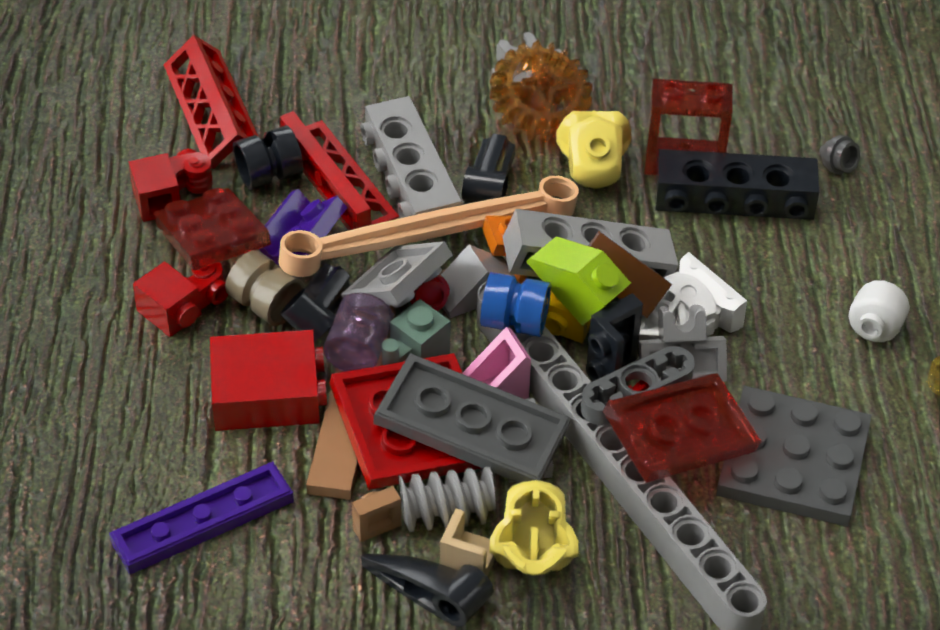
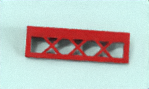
[164,35,259,169]
[280,111,399,231]

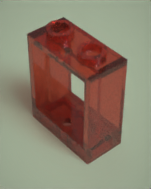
[644,79,733,175]

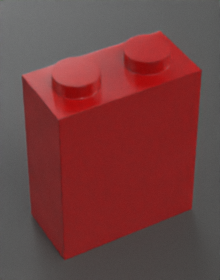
[210,330,327,431]

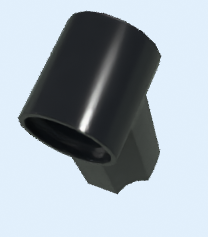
[462,134,516,203]
[280,263,351,342]

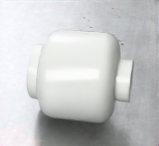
[848,280,910,342]

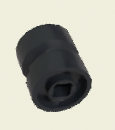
[233,125,304,190]

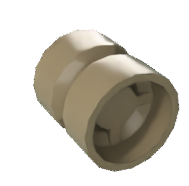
[225,250,305,326]

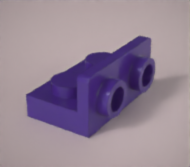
[253,189,348,268]

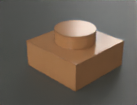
[352,486,401,542]

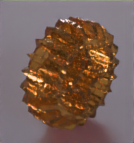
[489,40,593,143]

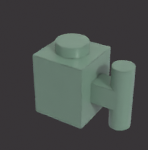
[382,299,451,365]

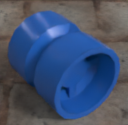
[480,272,551,337]

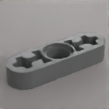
[581,346,695,425]

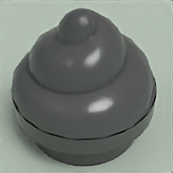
[819,135,861,175]

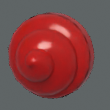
[410,274,450,311]

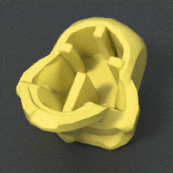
[556,110,631,189]
[489,480,579,576]

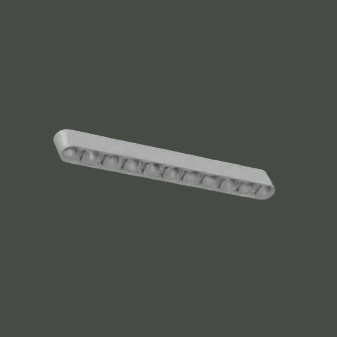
[477,281,767,630]

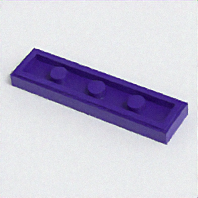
[109,461,294,575]

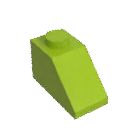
[526,236,631,326]

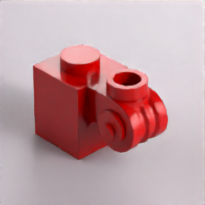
[128,149,213,222]
[133,257,228,337]

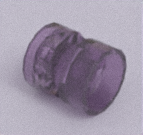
[324,292,393,372]

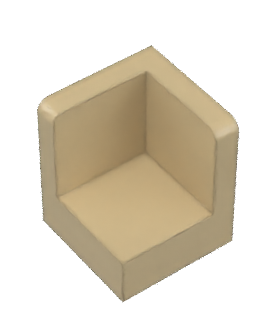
[440,508,495,576]

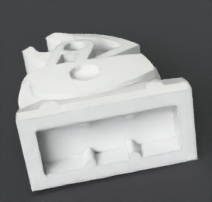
[638,252,747,345]

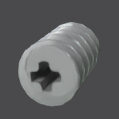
[399,467,495,532]

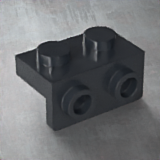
[586,293,643,394]

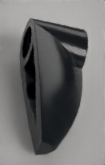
[361,554,494,627]

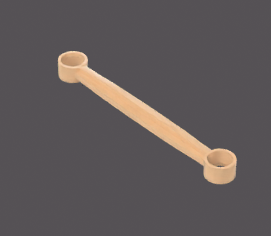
[279,176,579,277]

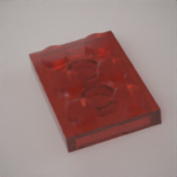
[153,188,272,271]
[603,373,762,483]

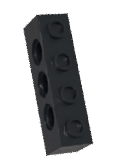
[655,149,819,220]

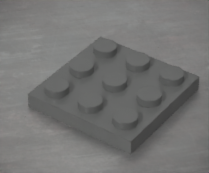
[716,386,872,527]

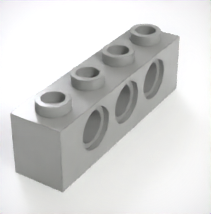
[360,96,461,218]
[503,209,679,277]

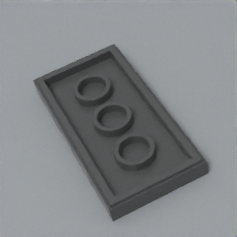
[373,353,571,483]

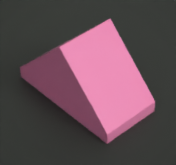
[463,327,531,399]

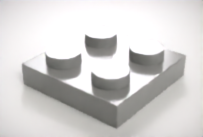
[341,241,453,309]

